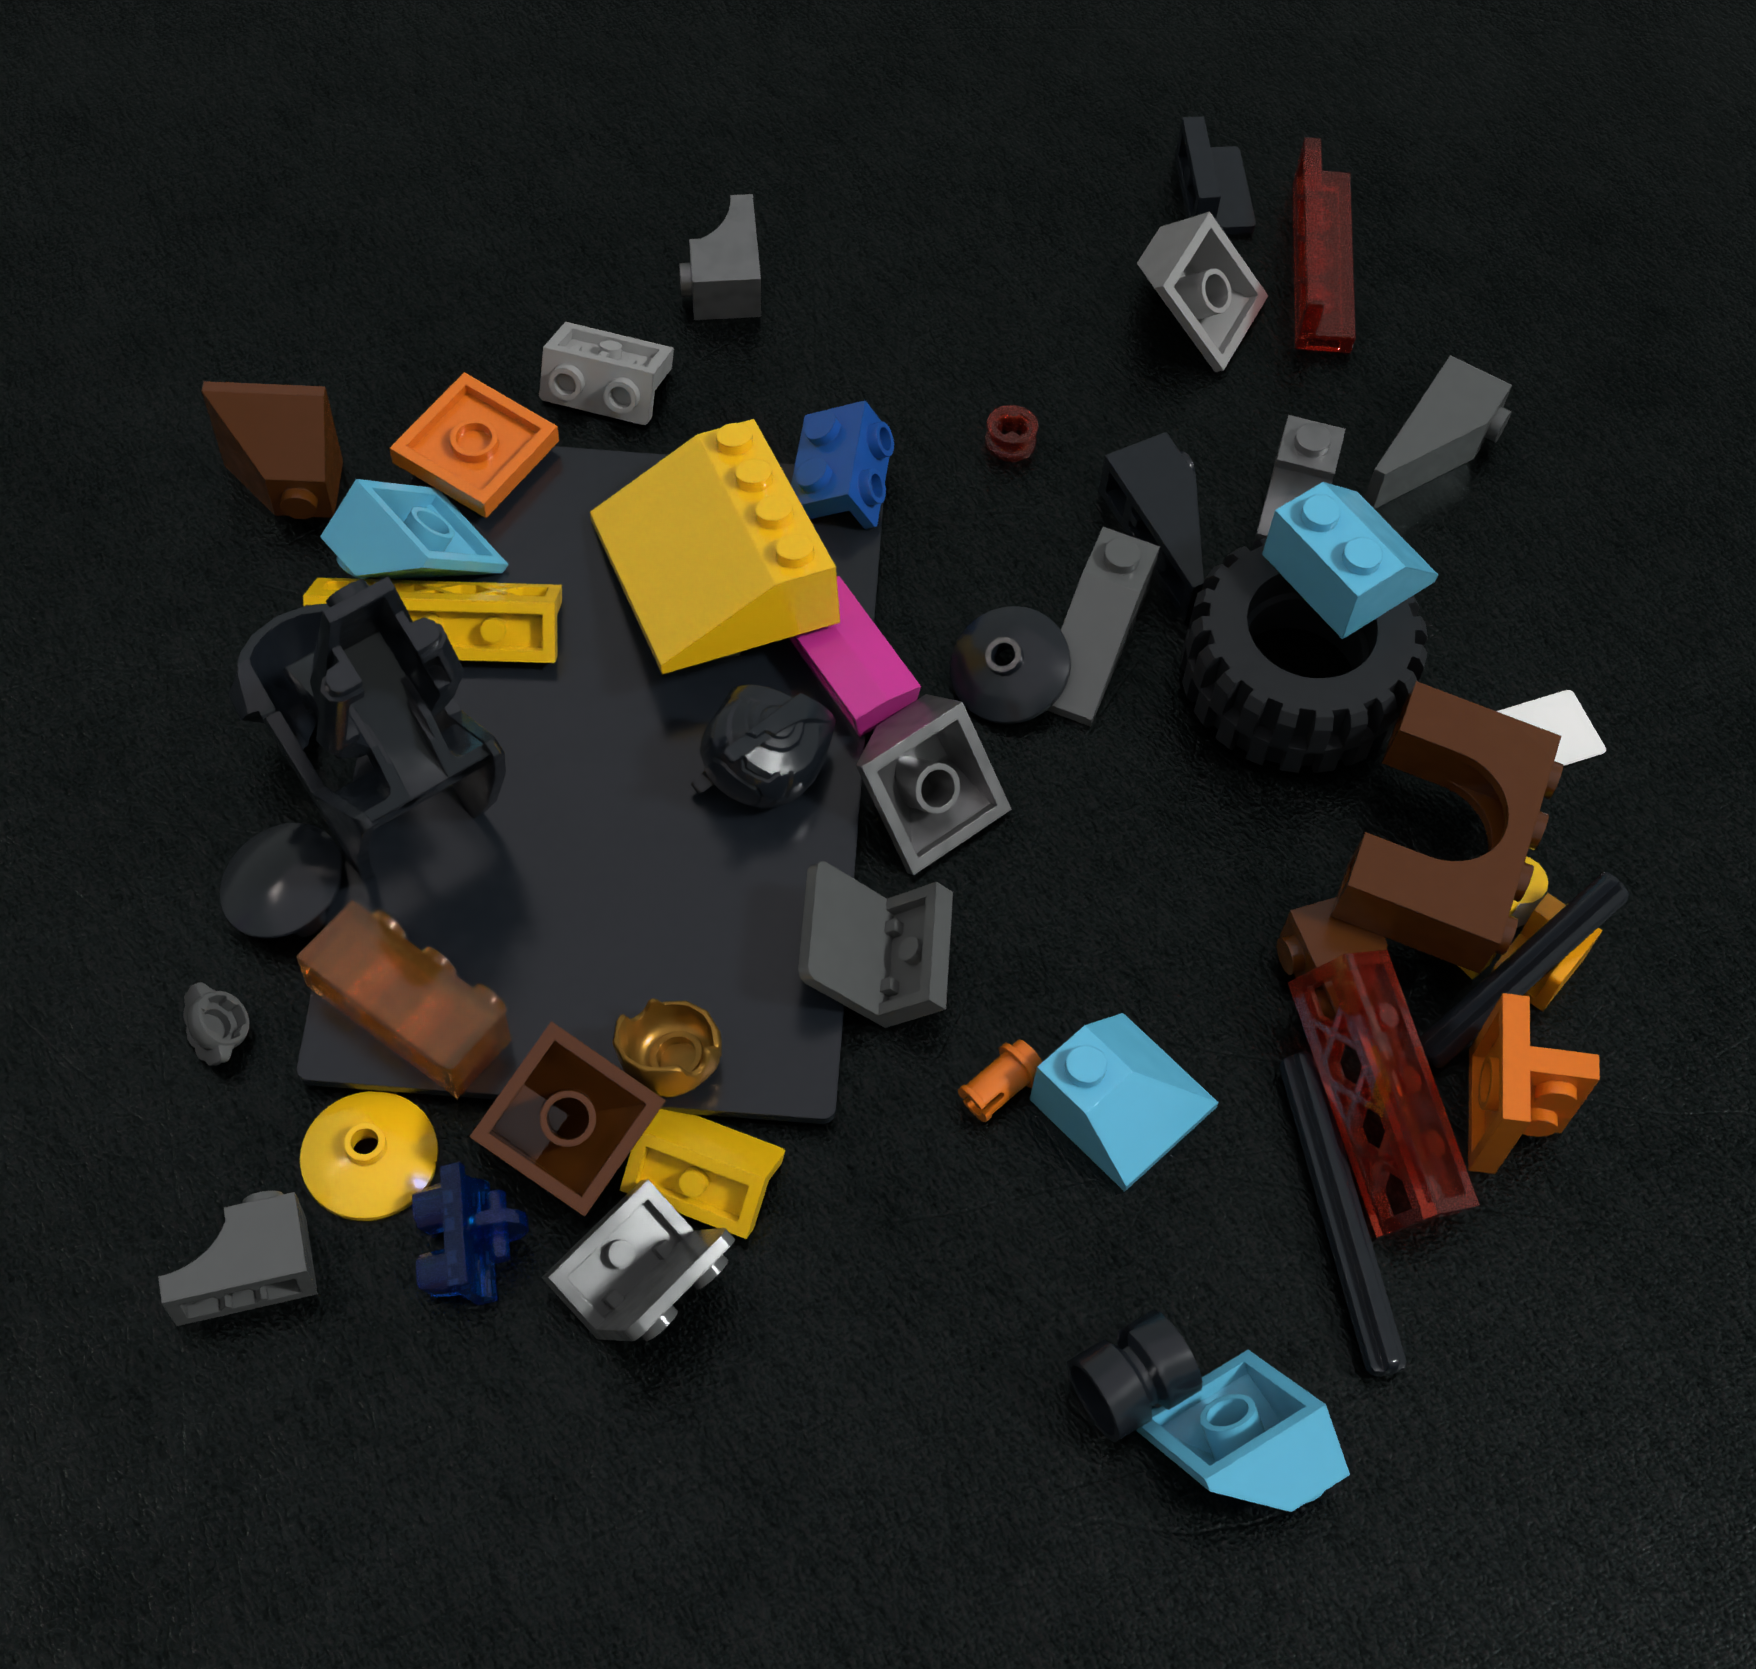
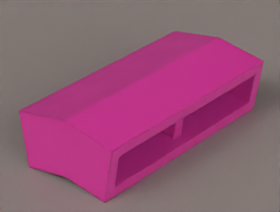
[789,576,921,737]

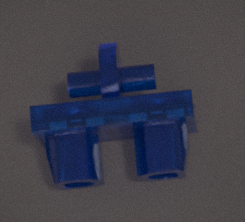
[412,1162,529,1306]

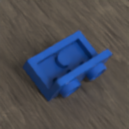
[791,400,894,529]

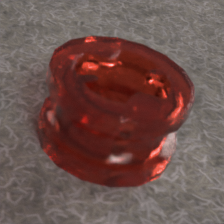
[985,405,1038,462]

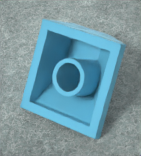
[320,479,509,579]
[1029,1013,1219,1192]
[1137,1350,1350,1512]

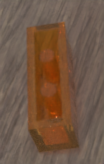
[296,900,511,1099]

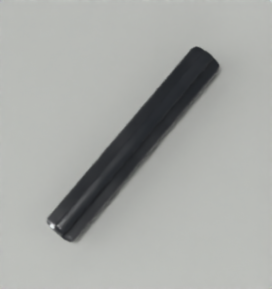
[1416,872,1629,1068]

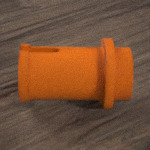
[958,1039,1042,1122]

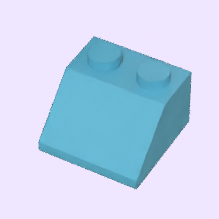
[1262,482,1438,639]

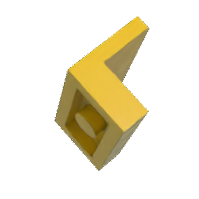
[620,1109,785,1239]

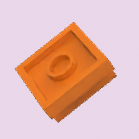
[1468,993,1600,1174]

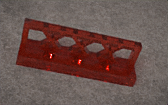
[1293,137,1355,353]
[1288,950,1479,1238]

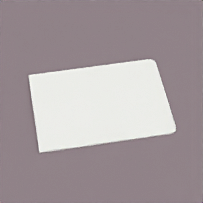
[1497,690,1606,766]

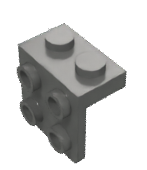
[798,861,953,1028]
[541,1179,735,1341]

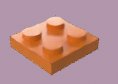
[389,372,559,518]

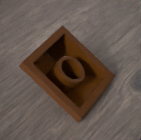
[202,381,343,519]
[469,1021,666,1217]

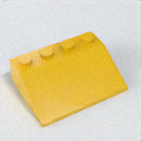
[590,419,840,675]

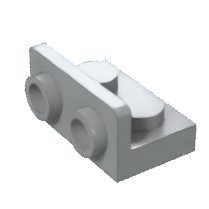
[539,322,674,425]

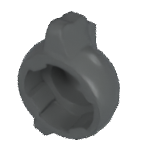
[183,982,249,1066]

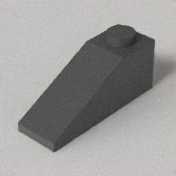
[1365,355,1512,509]
[1046,527,1160,727]

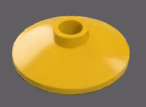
[300,1091,439,1221]

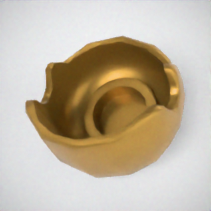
[612,998,722,1097]

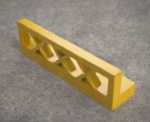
[303,577,562,663]

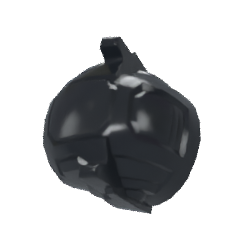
[691,685,836,809]

